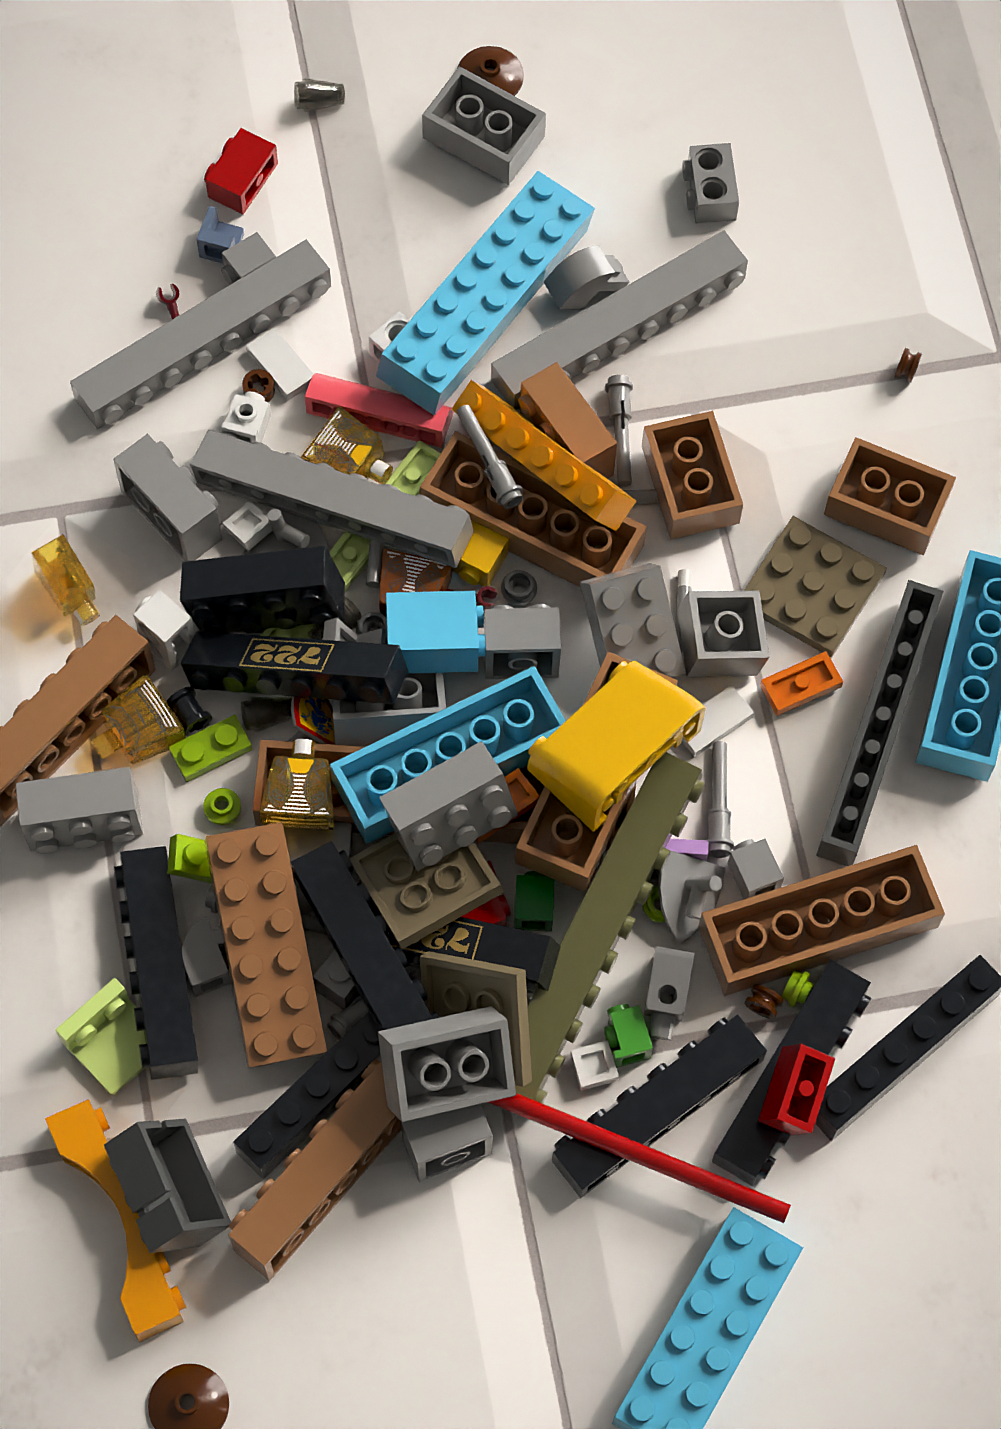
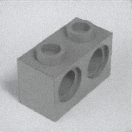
[682,143,739,223]

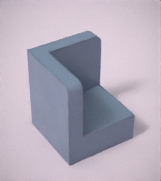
[196,206,244,264]

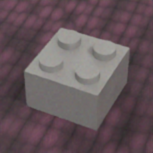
[677,590,770,677]
[484,604,561,679]
[401,1104,493,1182]

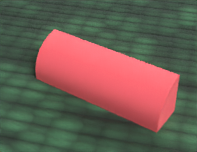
[305,373,454,448]

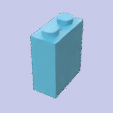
[386,591,486,674]

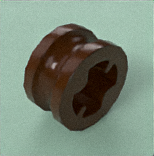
[894,347,922,383]
[242,369,275,402]
[744,984,784,1019]

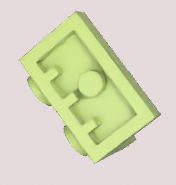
[55,978,146,1095]

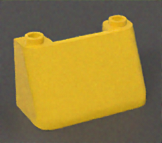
[527,661,706,832]

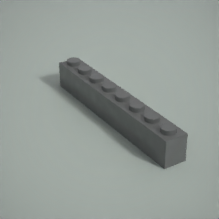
[816,580,944,866]

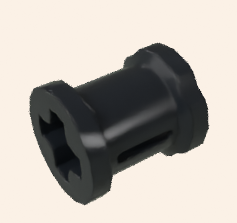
[165,687,213,736]

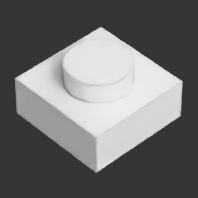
[223,500,273,551]
[570,1040,619,1091]

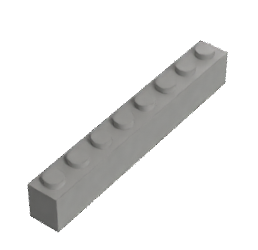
[491,230,748,410]
[70,239,332,429]
[190,429,474,568]

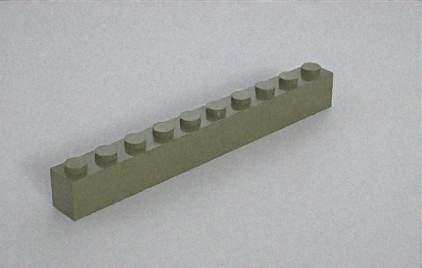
[515,752,705,1103]

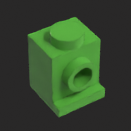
[604,1004,653,1068]

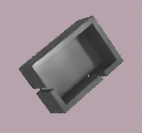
[104,1119,231,1253]

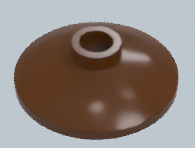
[458,46,524,96]
[148,1363,229,1429]

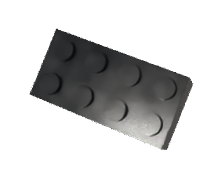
[180,546,345,633]

